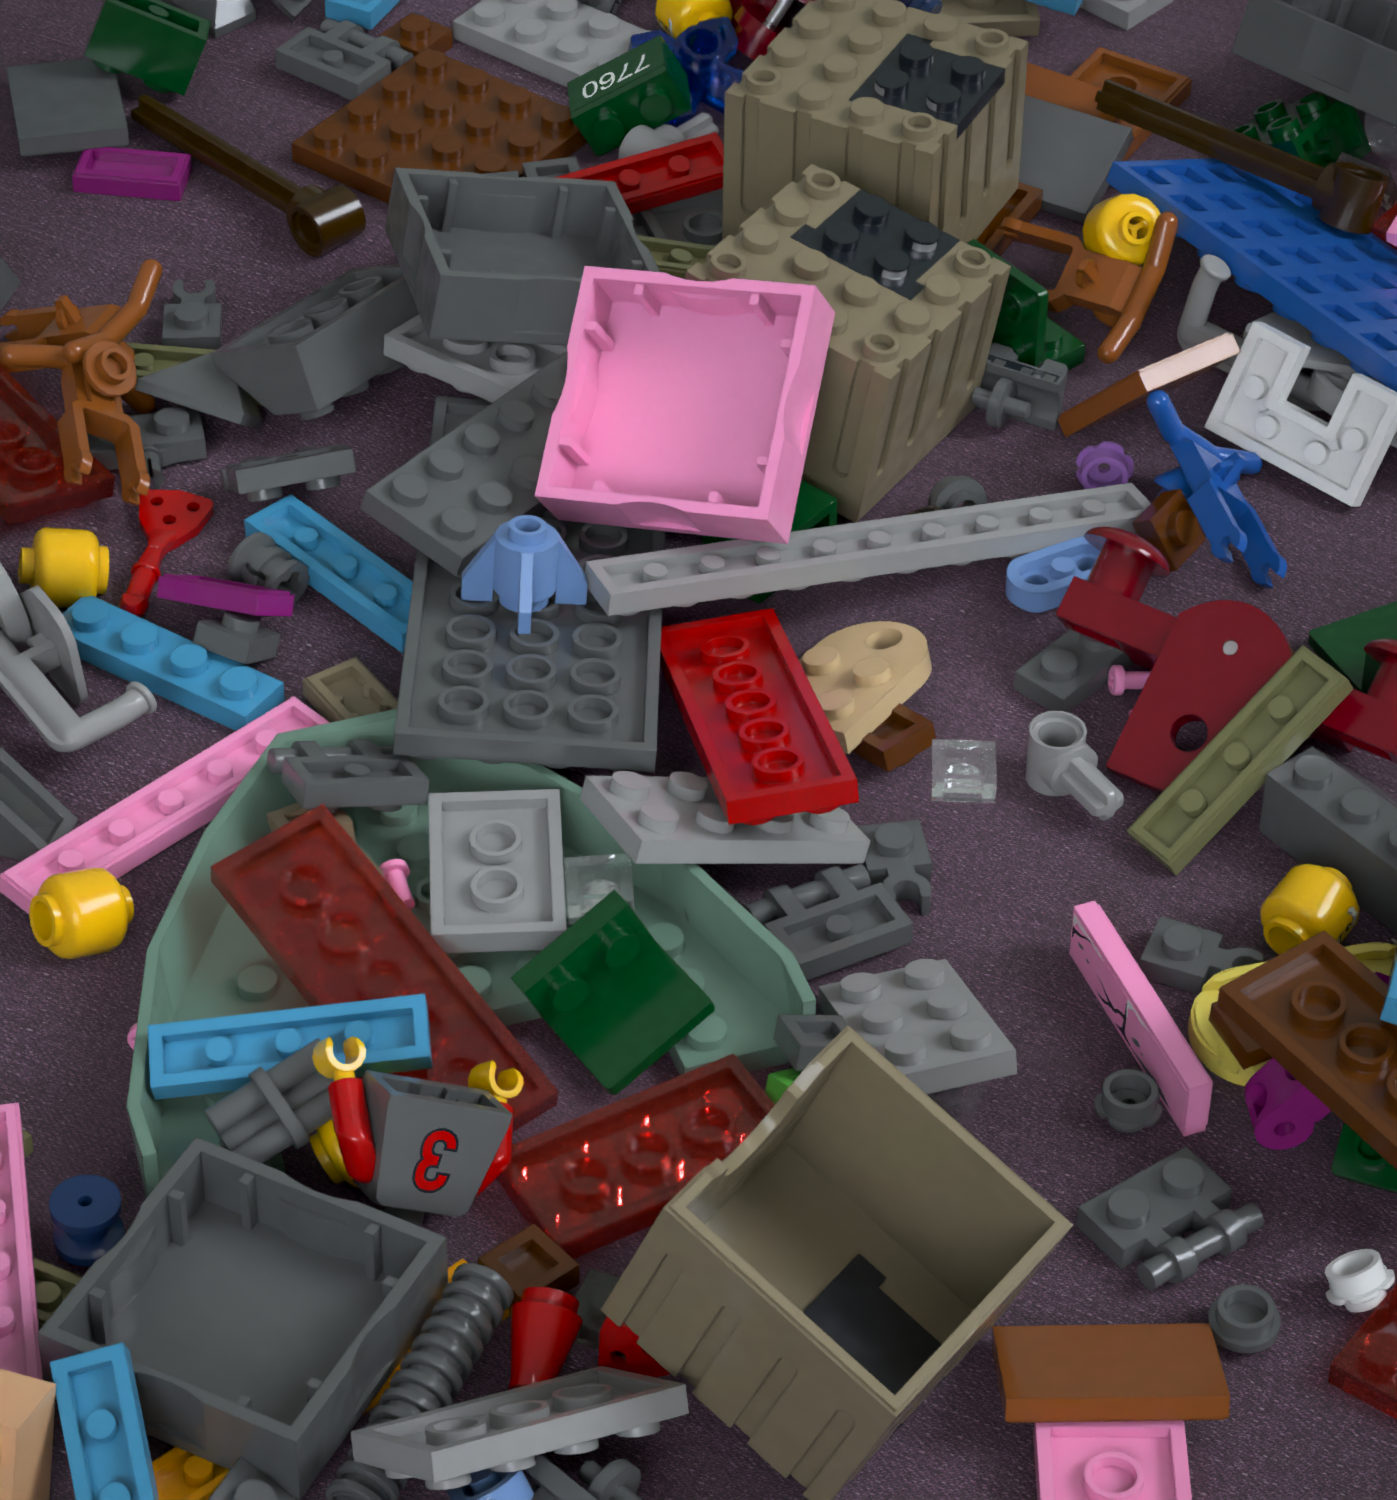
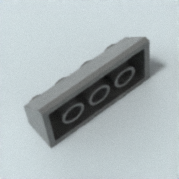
[211,264,419,420]
[1259,747,1397,934]

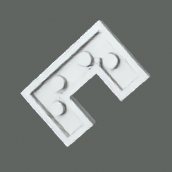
[1204,321,1397,507]

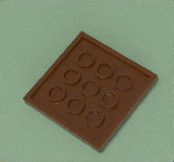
[291,47,588,204]

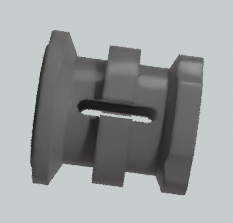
[227,532,310,603]

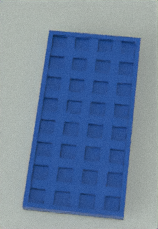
[1106,158,1397,392]

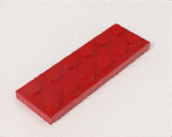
[660,608,859,825]

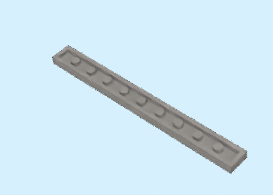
[585,483,1151,616]

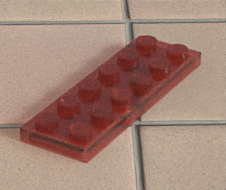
[211,804,558,1131]

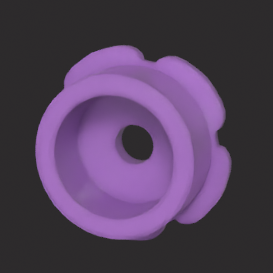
[1076,441,1134,489]

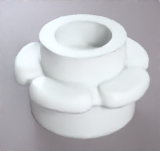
[1325,1249,1395,1313]

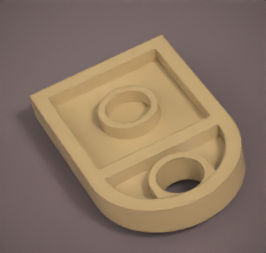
[799,621,932,754]

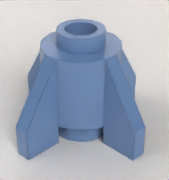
[461,515,588,634]

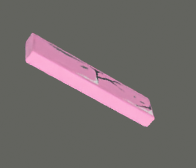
[1069,901,1213,1136]

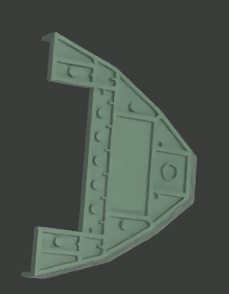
[126,709,816,1198]

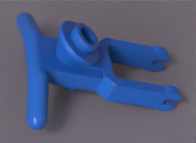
[1146,390,1287,589]

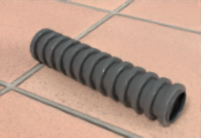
[325,1263,514,1500]

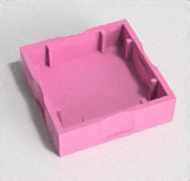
[534,266,835,544]

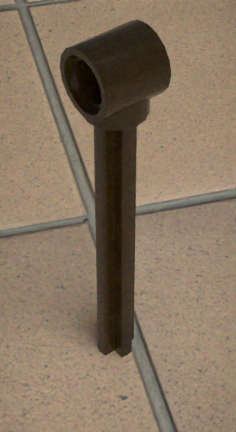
[1095,79,1389,234]
[131,94,366,257]

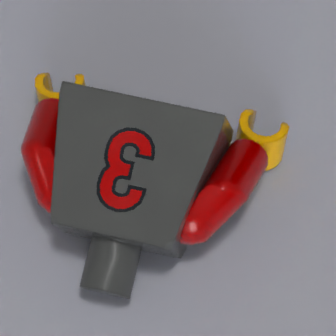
[312,1036,524,1227]

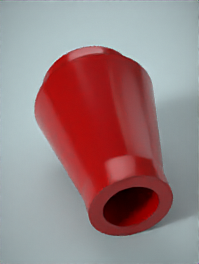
[508,1287,583,1390]

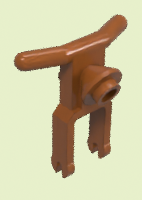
[999,212,1178,364]
[0,259,163,374]
[0,340,156,506]

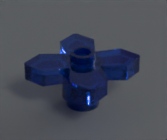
[628,17,744,128]

